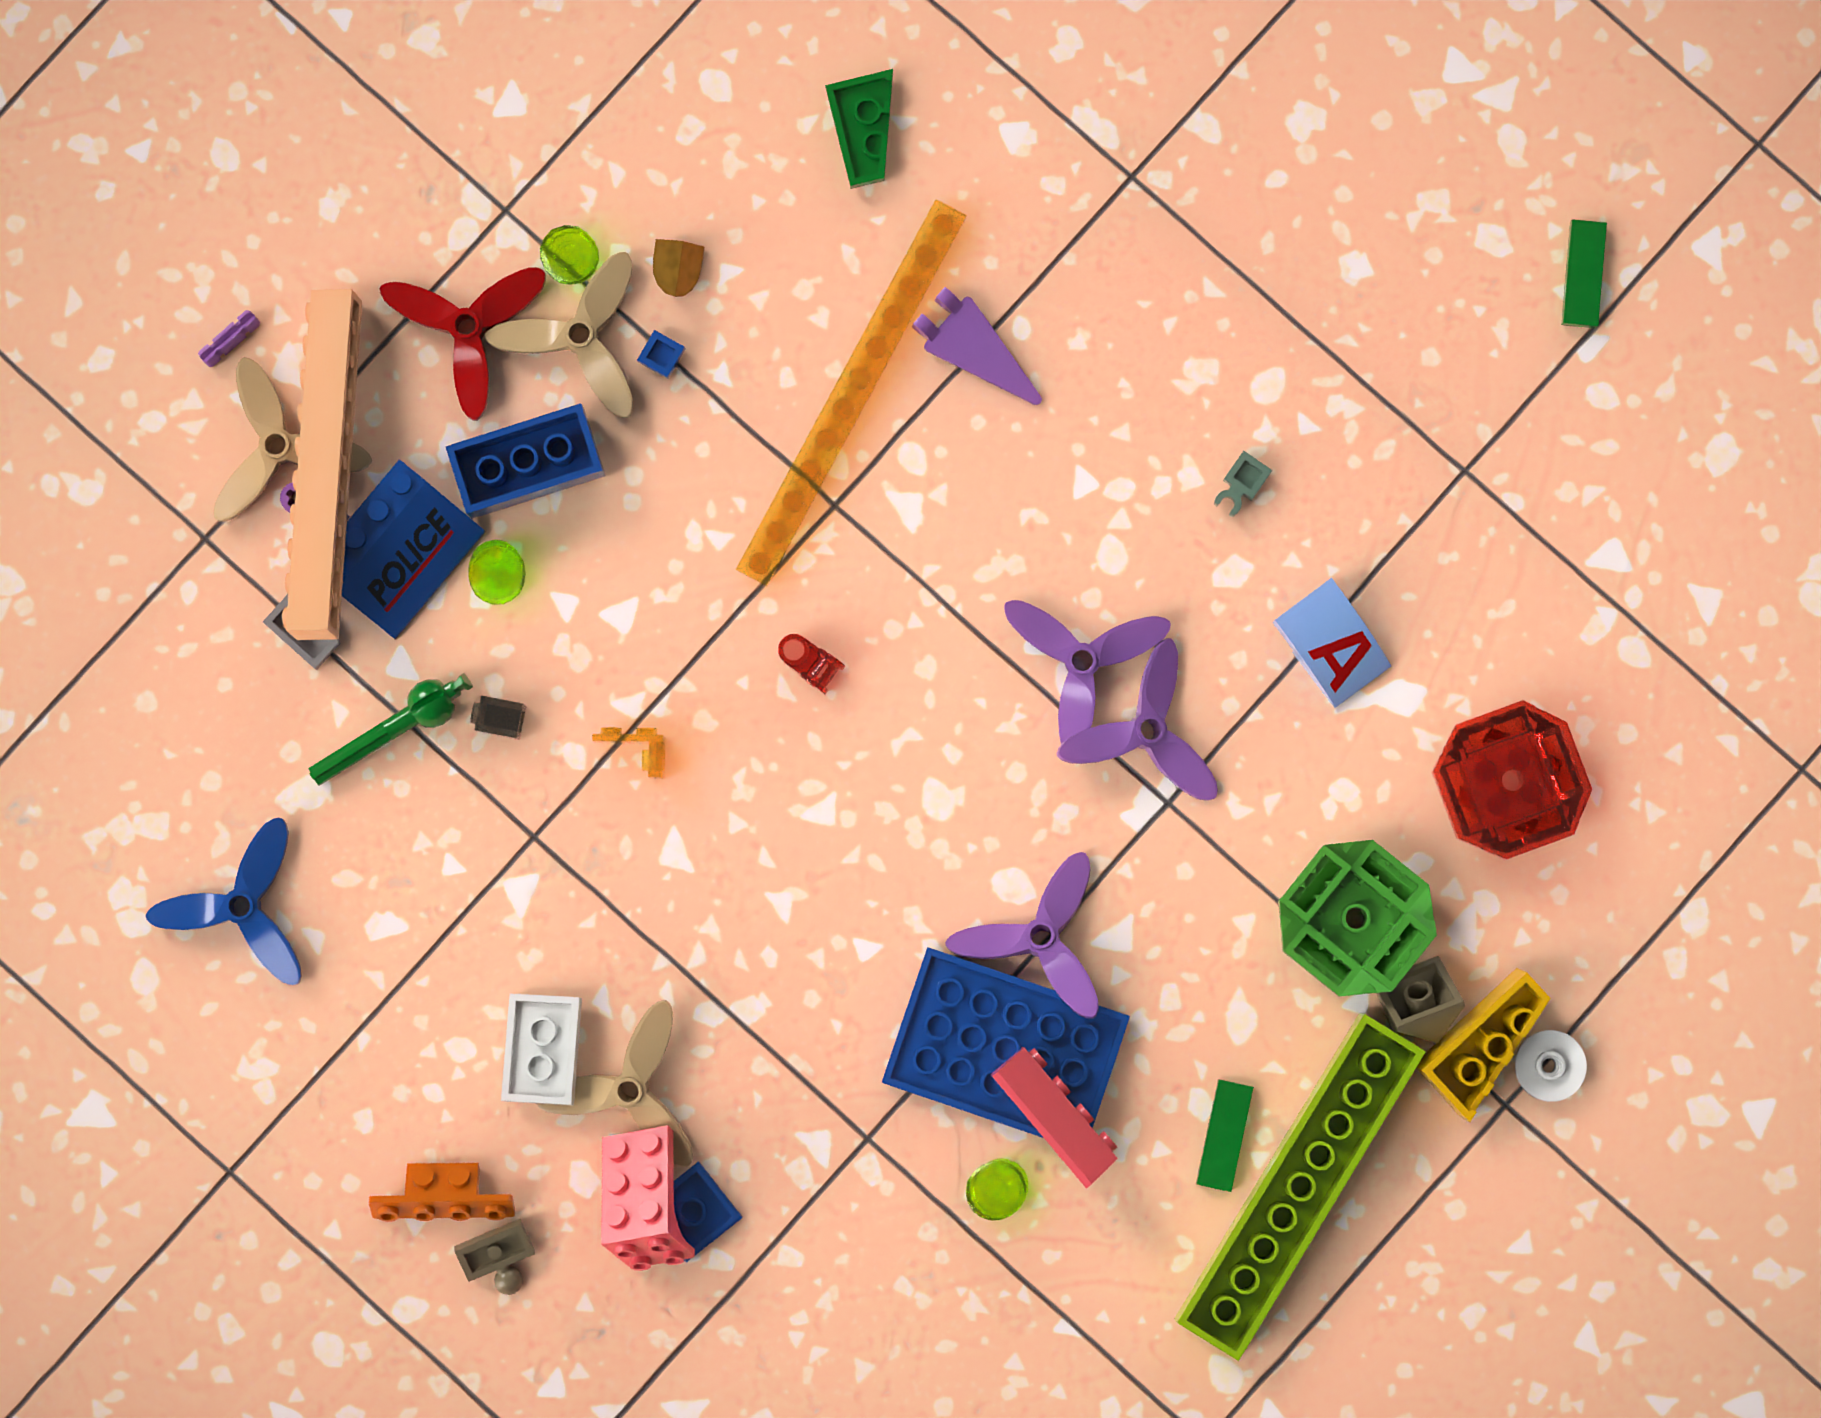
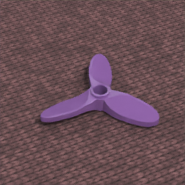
[1004,600,1171,744]
[1056,638,1218,801]
[945,852,1099,1019]

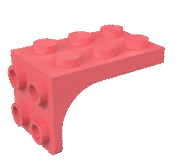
[601,1125,695,1271]

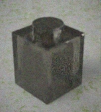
[470,695,527,740]

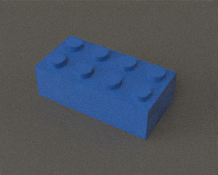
[445,403,606,519]

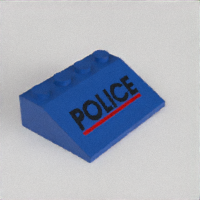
[342,459,486,640]

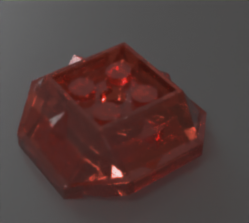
[1431,700,1592,860]

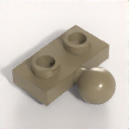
[454,1218,535,1295]

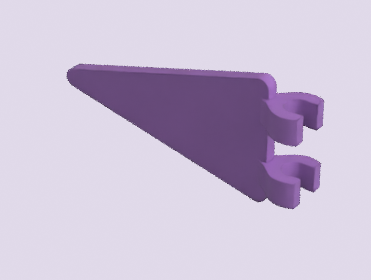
[912,287,1042,405]

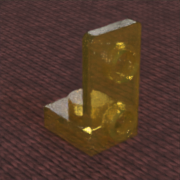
[592,727,666,779]

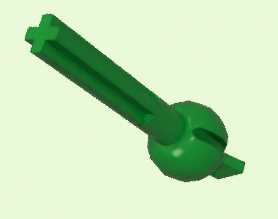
[308,673,473,786]

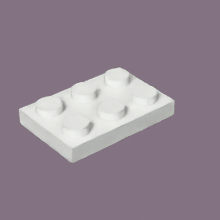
[501,993,582,1106]

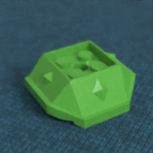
[1278,840,1437,997]

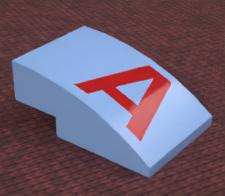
[1272,578,1391,709]

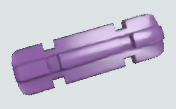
[198,310,260,367]

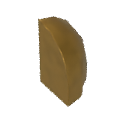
[653,239,705,297]

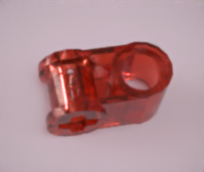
[778,634,845,695]

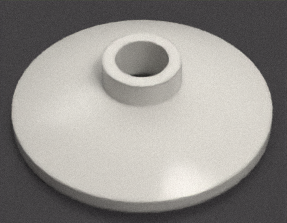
[1515,1030,1587,1102]

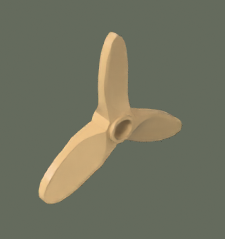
[485,252,633,418]
[213,357,372,522]
[536,1000,693,1167]

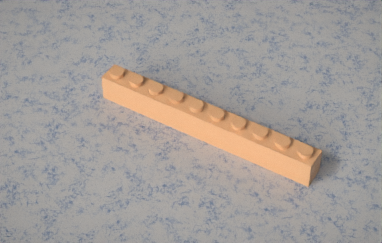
[282,289,362,640]

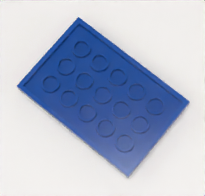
[881,947,1130,1138]

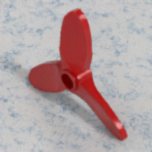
[379,267,546,421]

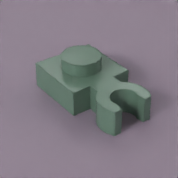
[1214,450,1273,517]

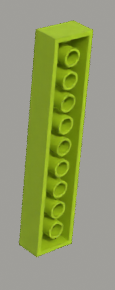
[1174,1013,1426,1361]

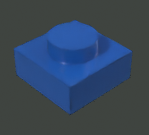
[637,330,686,379]

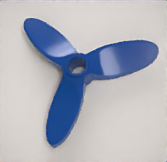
[145,817,302,985]

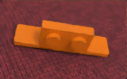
[369,1163,515,1222]

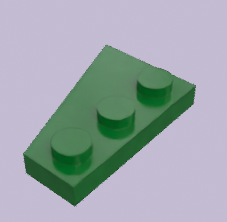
[825,69,893,189]

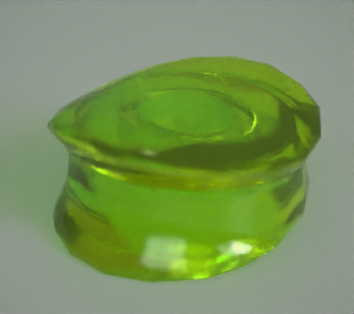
[540,225,599,285]
[468,539,526,605]
[966,1158,1028,1221]

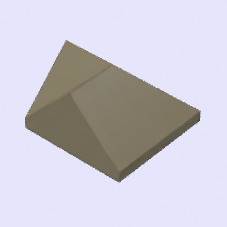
[1377,956,1465,1043]

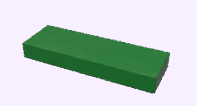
[1561,219,1607,329]
[1196,1079,1254,1192]

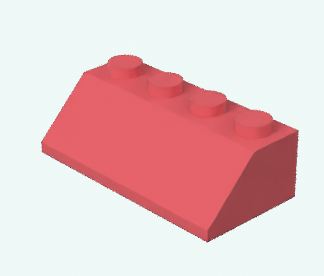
[991,1047,1118,1189]

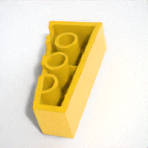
[1416,968,1551,1123]

